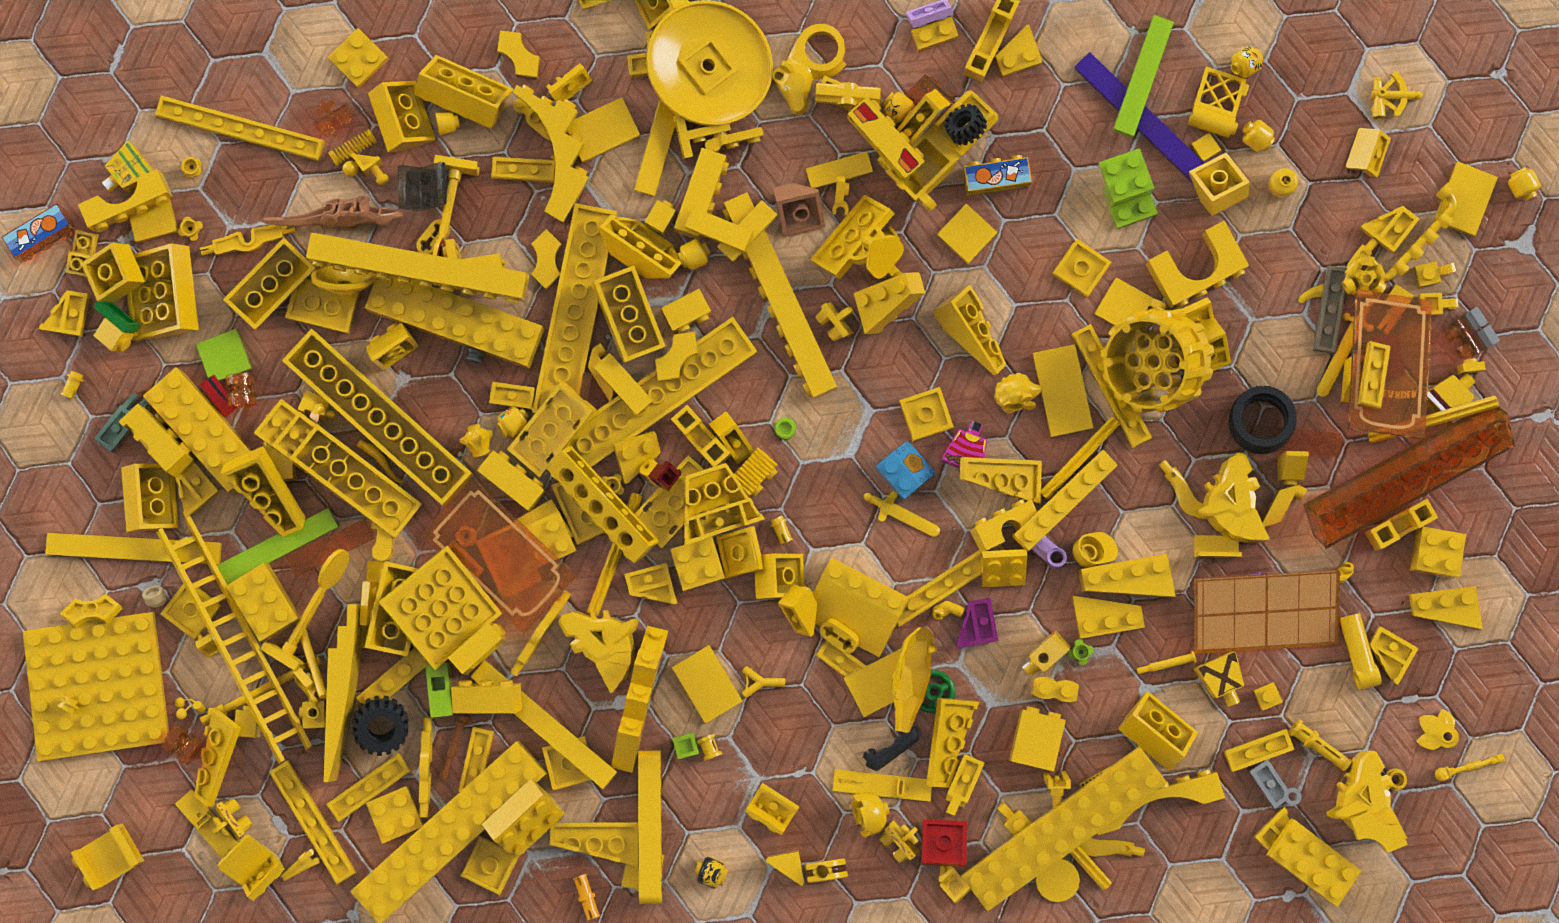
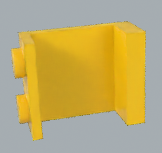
[71,824,144,891]

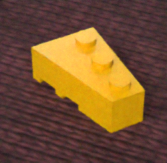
[854,272,925,334]
[118,404,195,478]

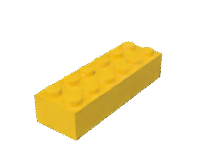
[143,367,253,495]

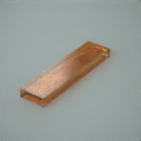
[1252,425,1341,456]
[286,519,375,577]

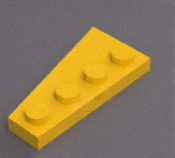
[960,457,1042,504]
[926,698,979,788]
[550,822,639,867]

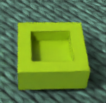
[672,732,699,759]

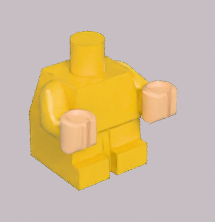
[298,390,337,426]

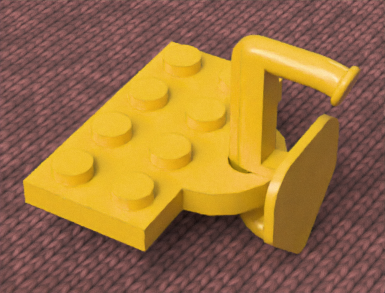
[810,194,904,280]

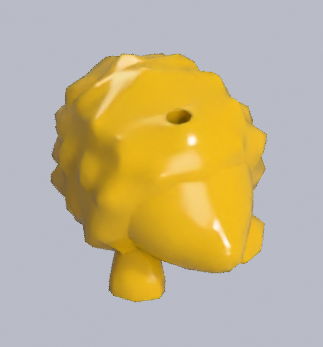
[994,372,1042,413]

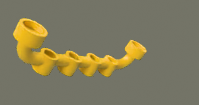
[1364,182,1457,282]

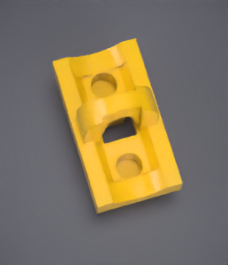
[815,302,854,342]

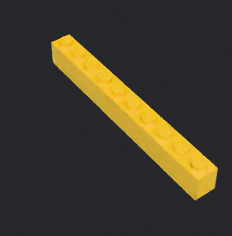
[722,192,837,400]
[306,232,529,304]

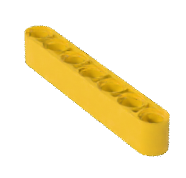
[638,750,662,904]

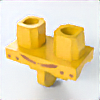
[212,798,252,840]
[879,820,919,863]

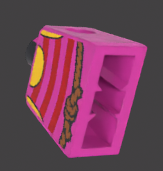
[941,421,987,469]

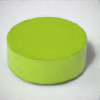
[775,417,796,440]

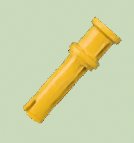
[1288,719,1352,771]

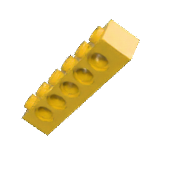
[546,446,659,563]

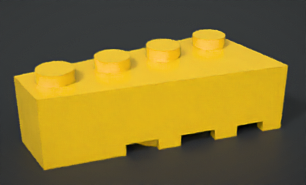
[220,446,306,537]
[1078,554,1176,598]

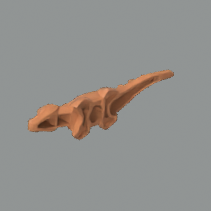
[262,195,403,228]

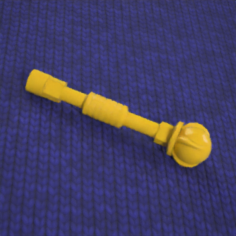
[1435,754,1505,781]

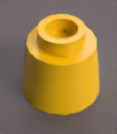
[435,112,460,137]

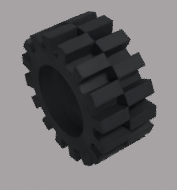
[944,104,987,145]

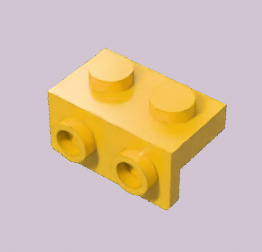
[745,783,799,835]

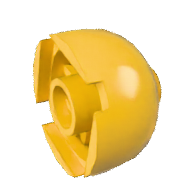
[851,792,890,838]

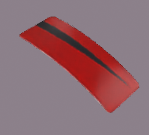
[200,375,238,417]

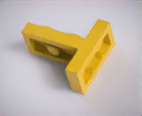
[673,115,731,159]

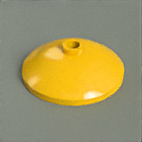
[311,265,377,297]

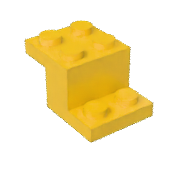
[1178,297,1231,371]

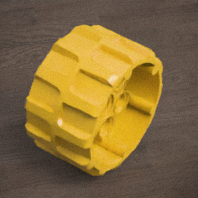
[1101,307,1214,413]

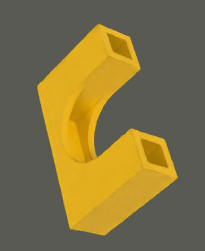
[1145,221,1249,309]

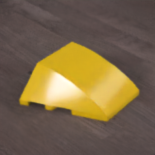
[684,463,765,546]

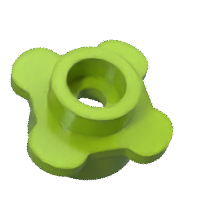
[1068,639,1094,665]

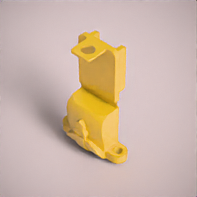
[877,90,998,212]

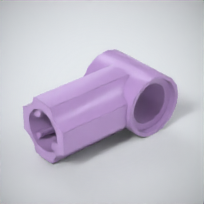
[1031,536,1067,569]

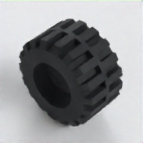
[353,695,409,756]

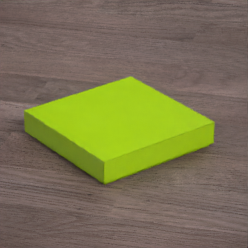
[196,329,252,382]

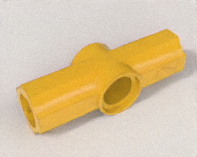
[815,82,881,108]

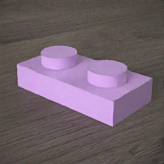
[906,0,953,28]

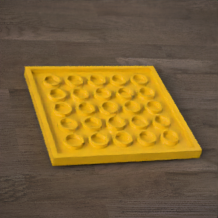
[23,612,170,762]

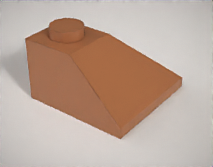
[773,183,825,237]

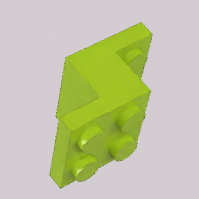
[1098,148,1158,229]

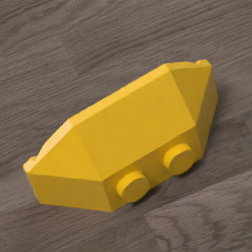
[598,215,681,279]

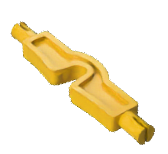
[200,225,296,256]
[509,589,572,676]
[419,718,433,817]

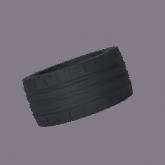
[1229,386,1297,454]

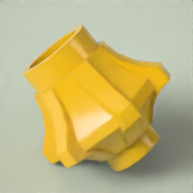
[459,423,493,457]

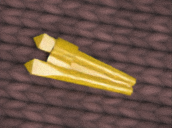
[280,849,321,881]

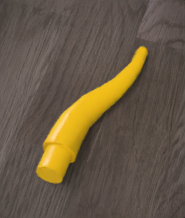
[357,440,403,484]

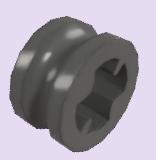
[464,349,485,364]

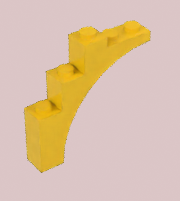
[513,84,590,223]
[611,626,668,773]

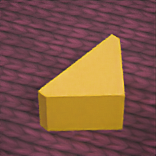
[765,850,804,886]

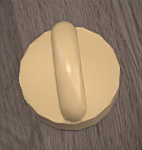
[142,585,167,608]

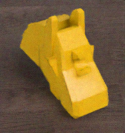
[1192,452,1270,543]
[558,610,639,694]
[1326,751,1407,839]

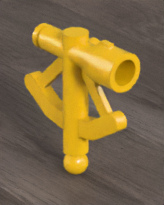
[1370,71,1423,119]

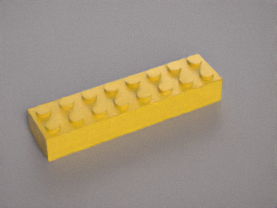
[365,277,545,370]

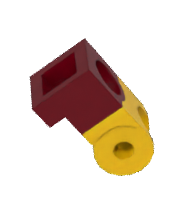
[640,459,682,491]

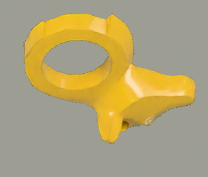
[772,24,846,116]

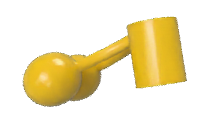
[175,697,206,720]

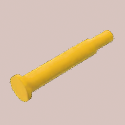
[1136,651,1196,674]

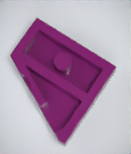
[956,598,999,648]

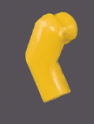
[1337,562,1354,583]
[932,601,965,620]

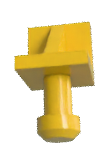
[342,152,389,185]

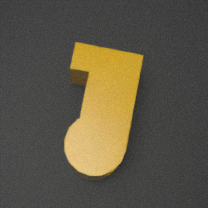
[371,521,395,561]

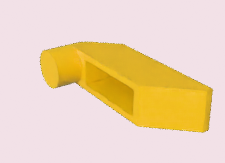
[588,343,615,402]
[1262,485,1307,527]

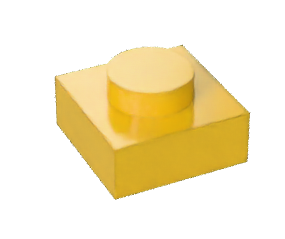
[1457,358,1486,375]
[1252,682,1283,711]

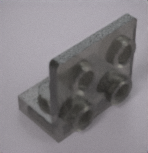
[398,162,447,212]

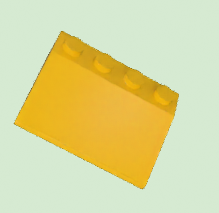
[127,243,199,341]
[813,557,910,658]

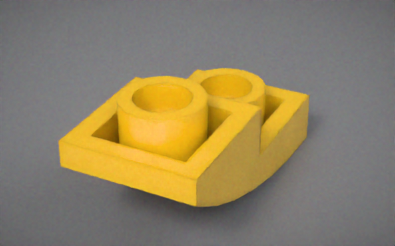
[66,230,99,277]

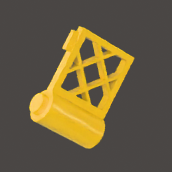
[1187,67,1249,138]

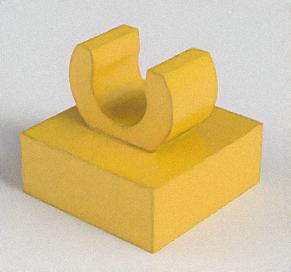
[195,634,223,659]

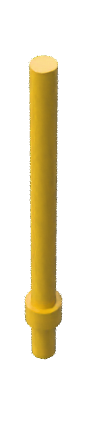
[200,656,322,725]

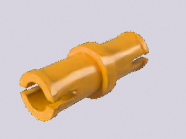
[573,874,600,921]

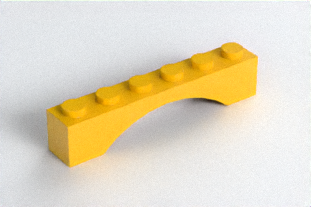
[1096,769,1225,835]

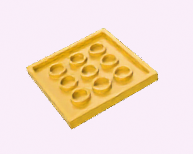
[378,546,502,670]

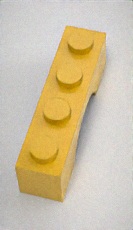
[963,0,1020,83]
[78,169,173,232]

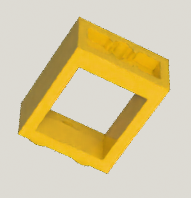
[448,622,507,675]

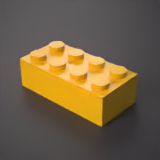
[592,265,666,363]

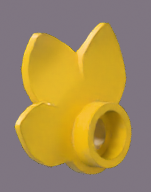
[1417,709,1459,750]

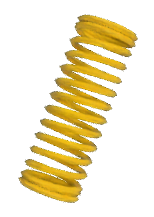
[328,128,377,166]

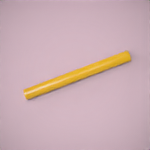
[295,621,327,699]

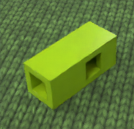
[425,663,455,718]

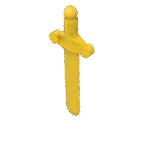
[864,491,940,537]

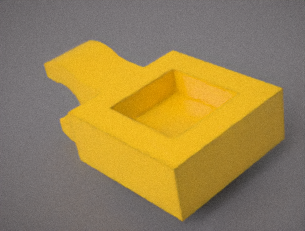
[832,175,849,215]
[1413,261,1456,288]
[1418,293,1458,316]
[293,668,327,705]
[997,802,1032,836]

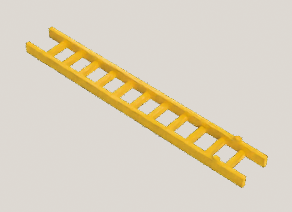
[157,516,312,764]

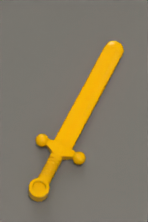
[1317,295,1379,397]

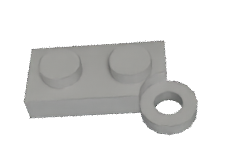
[1248,760,1301,809]

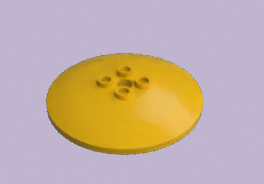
[646,0,773,126]

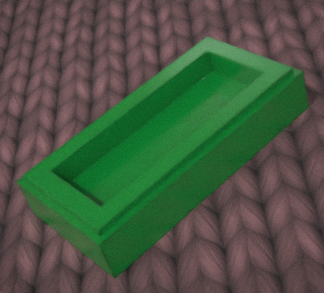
[94,302,140,332]

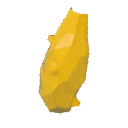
[892,627,937,733]

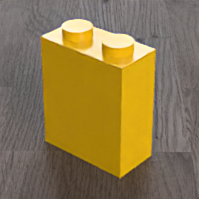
[1009,706,1066,772]

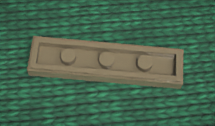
[1313,265,1347,354]

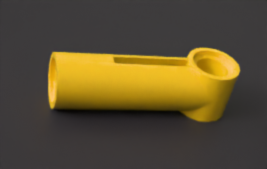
[1339,613,1382,690]

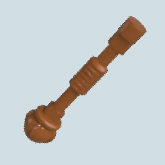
[439,713,470,780]

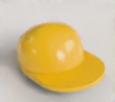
[1072,532,1118,568]

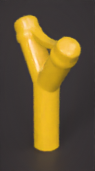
[742,666,785,698]

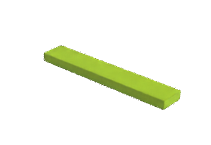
[1113,15,1174,138]
[217,508,339,585]

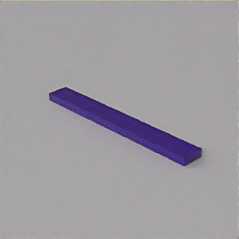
[1074,52,1205,184]

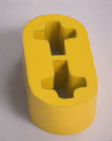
[416,219,451,255]
[820,618,859,653]

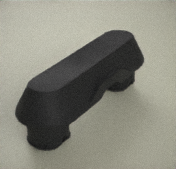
[863,727,919,771]

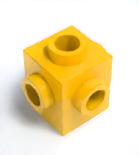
[299,697,326,729]

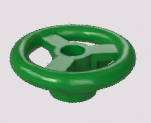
[919,670,955,714]

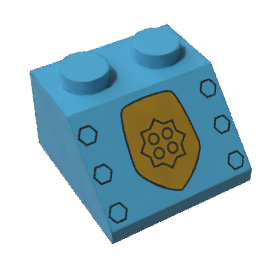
[875,441,936,501]

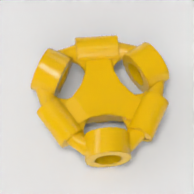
[1342,256,1386,299]

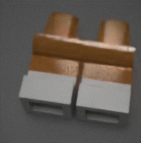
[1444,307,1500,359]

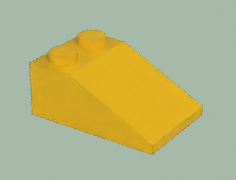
[366,322,419,371]

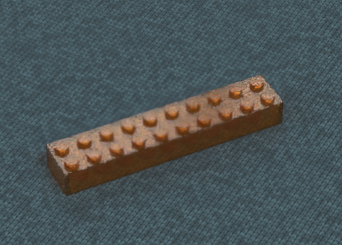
[1303,406,1516,549]

